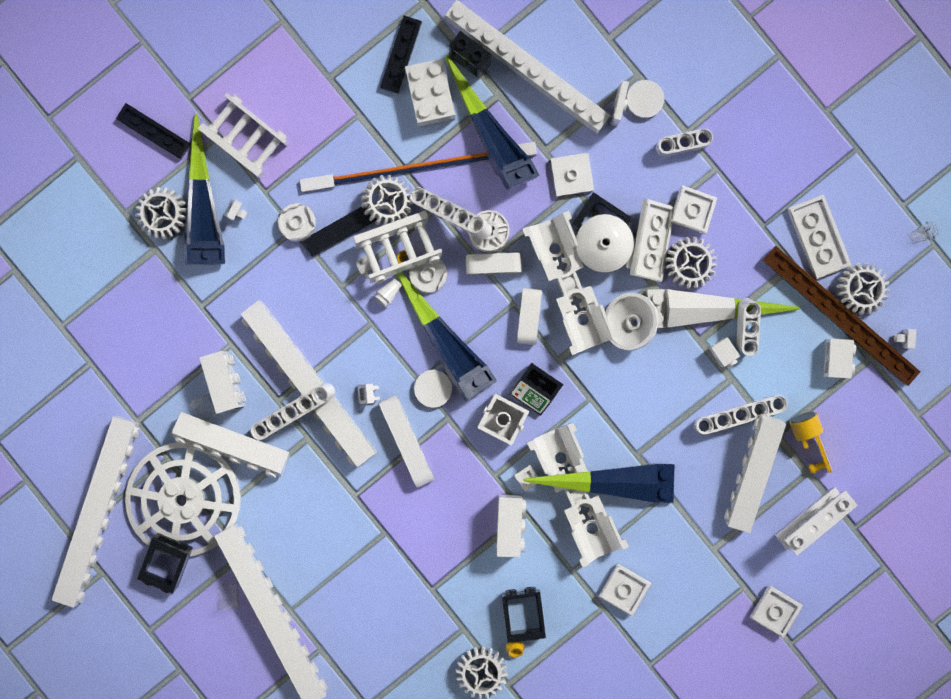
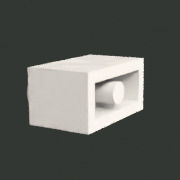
[824,338,856,379]

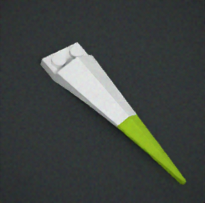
[646,289,800,328]

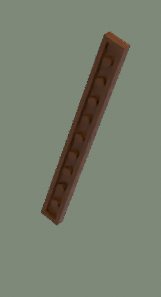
[762,246,921,386]

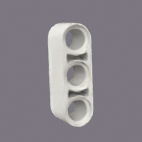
[656,129,713,157]
[465,253,522,275]
[517,288,542,345]
[736,298,761,356]

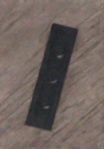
[380,15,422,94]
[116,103,191,160]
[303,206,377,257]

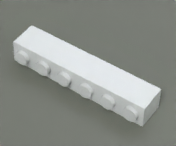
[172,412,290,478]
[724,414,786,533]

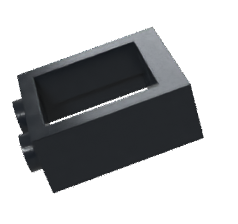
[448,31,491,80]
[571,192,632,246]
[137,533,193,594]
[502,587,546,643]

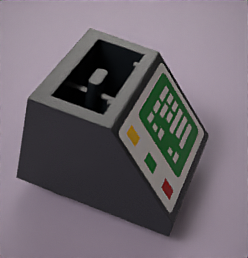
[510,362,564,416]

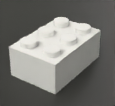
[405,59,455,127]
[199,351,246,414]
[496,494,526,557]

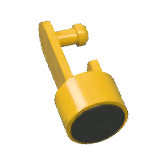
[789,412,833,474]

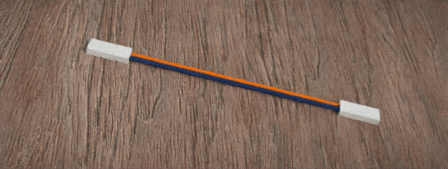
[300,142,537,192]

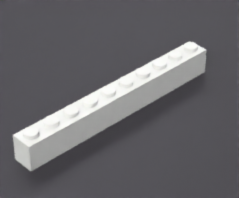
[445,0,611,134]
[241,300,377,467]
[52,416,140,608]
[214,524,328,699]

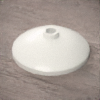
[576,214,634,273]
[605,293,658,350]

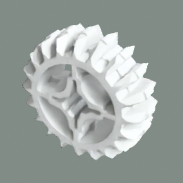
[361,175,413,225]
[135,187,186,239]
[665,237,717,289]
[837,263,890,315]
[456,646,508,699]

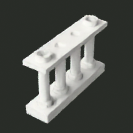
[198,93,289,179]
[353,210,443,284]
[775,487,858,556]

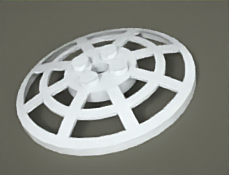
[125,442,241,557]

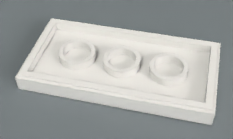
[787,194,852,280]
[630,199,674,282]

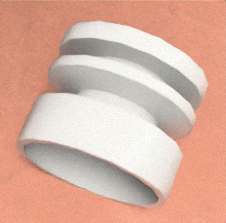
[469,210,510,254]

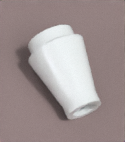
[374,278,402,307]

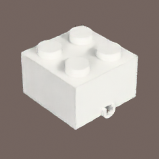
[477,394,529,446]

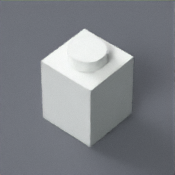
[709,337,740,368]

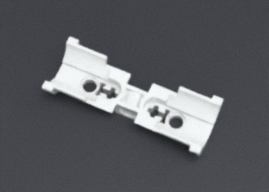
[522,211,619,355]
[527,422,629,567]

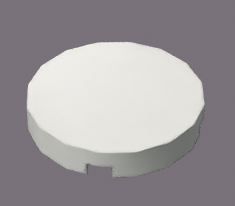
[626,80,664,119]
[277,203,316,242]
[409,260,447,293]
[414,370,452,408]

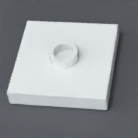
[610,81,629,127]
[550,153,594,197]
[670,185,717,235]
[599,563,652,616]
[749,585,803,638]

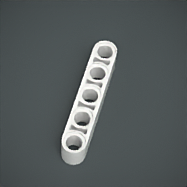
[410,187,492,239]
[251,383,335,440]
[379,395,435,488]
[693,395,788,435]

